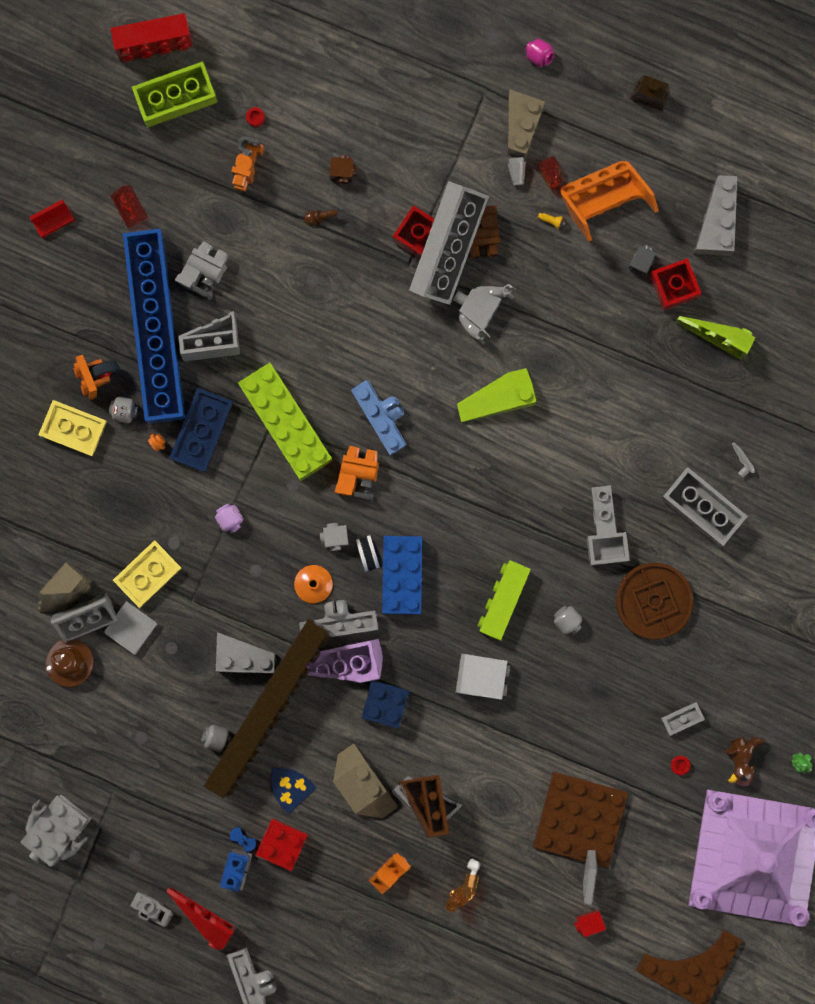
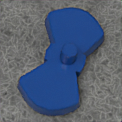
[230,827,257,852]

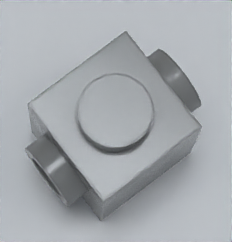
[320,523,349,551]

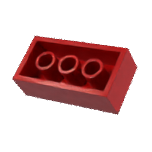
[110,13,193,62]

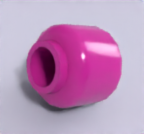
[525,39,554,67]

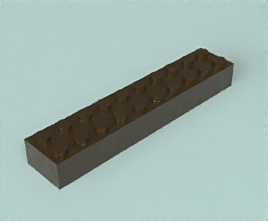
[204,619,331,799]

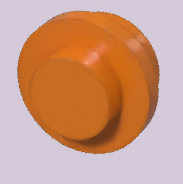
[148,433,166,451]

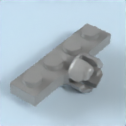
[299,600,379,637]
[227,948,276,1004]

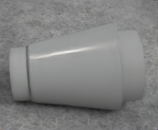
[507,157,526,186]

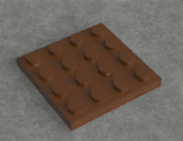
[533,771,628,868]

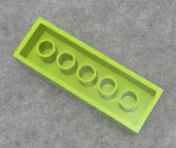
[238,363,333,481]

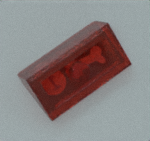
[110,185,148,228]

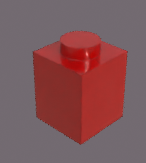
[574,909,606,937]

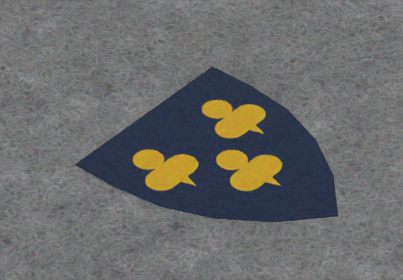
[271,768,317,814]

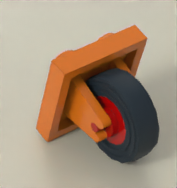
[73,354,120,400]

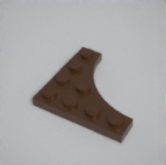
[635,930,742,1004]

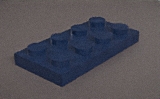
[169,388,234,473]

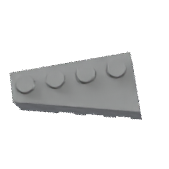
[693,175,737,256]

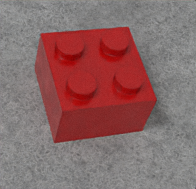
[392,205,435,259]
[650,258,701,311]
[256,818,309,871]

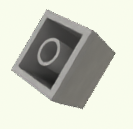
[455,654,510,700]

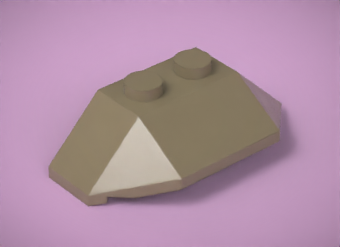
[333,743,398,818]

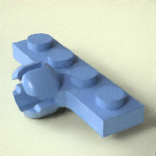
[351,380,407,455]

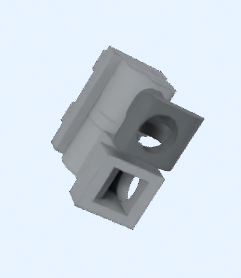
[175,241,229,300]

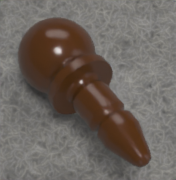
[304,210,338,226]

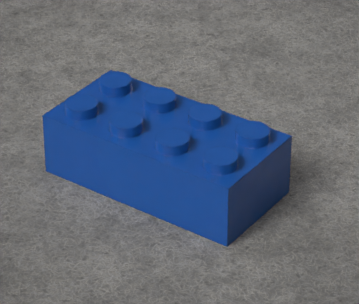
[382,536,422,615]

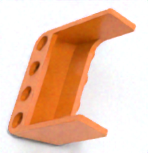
[560,161,659,242]

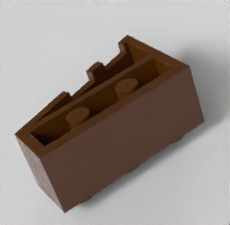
[398,775,449,838]

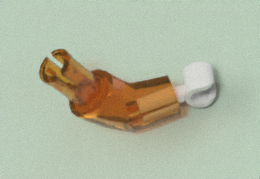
[445,859,480,912]

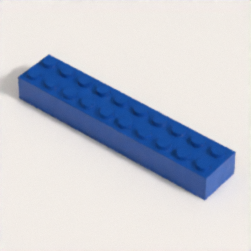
[123,229,185,424]

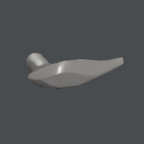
[732,442,755,478]

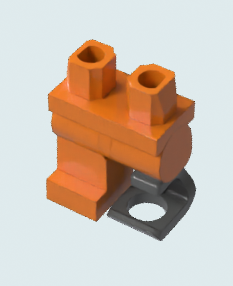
[231,136,264,192]
[335,446,379,501]

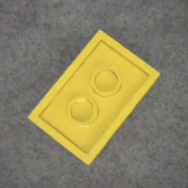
[39,400,107,457]
[113,540,182,608]

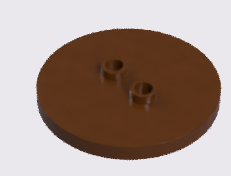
[616,562,693,640]

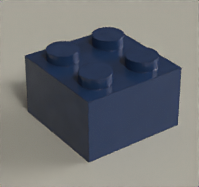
[361,681,409,728]

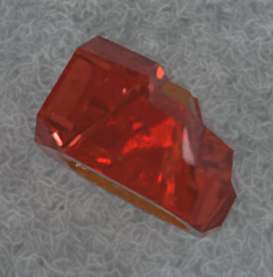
[537,156,562,191]

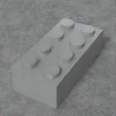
[661,467,748,547]

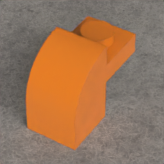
[368,853,411,894]

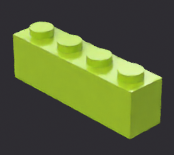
[477,560,531,641]

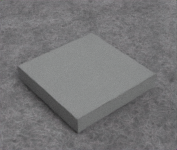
[104,601,158,655]
[583,850,597,904]

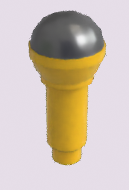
[538,213,567,229]

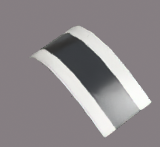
[356,535,380,572]

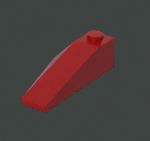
[166,887,237,950]

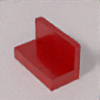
[29,200,75,238]

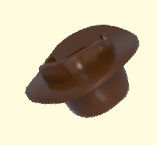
[45,639,94,688]

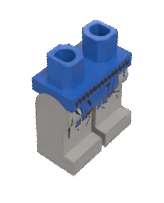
[220,849,253,892]

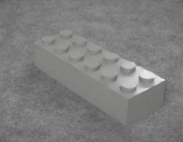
[409,181,489,305]

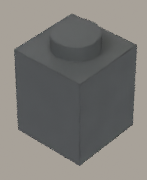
[628,245,656,277]

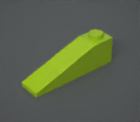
[457,368,536,423]

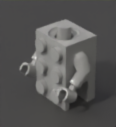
[20,794,92,867]

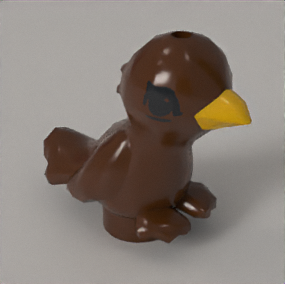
[724,737,765,787]

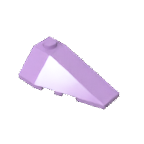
[308,639,383,682]

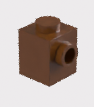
[330,155,357,184]

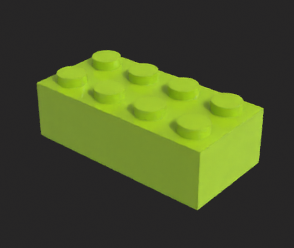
[132,62,218,128]

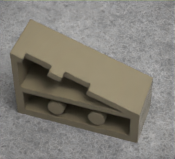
[507,89,545,160]

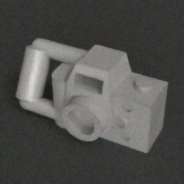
[130,891,173,927]

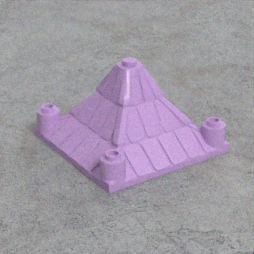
[688,789,815,926]

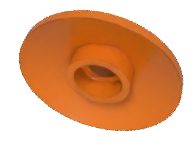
[294,565,333,603]

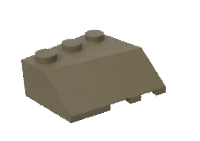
[37,563,92,612]

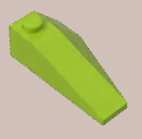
[675,316,756,360]

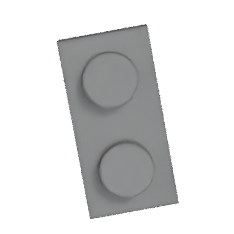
[661,702,705,736]

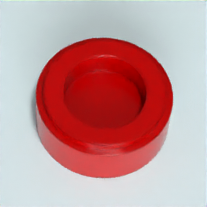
[246,107,265,128]
[670,756,691,775]

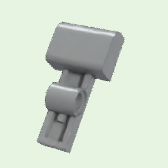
[587,485,630,565]

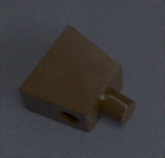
[630,75,670,111]

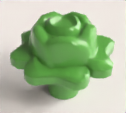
[792,753,812,774]

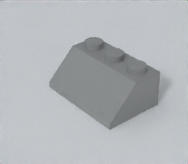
[51,593,118,643]

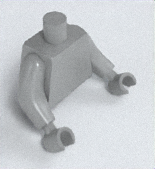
[453,284,516,344]

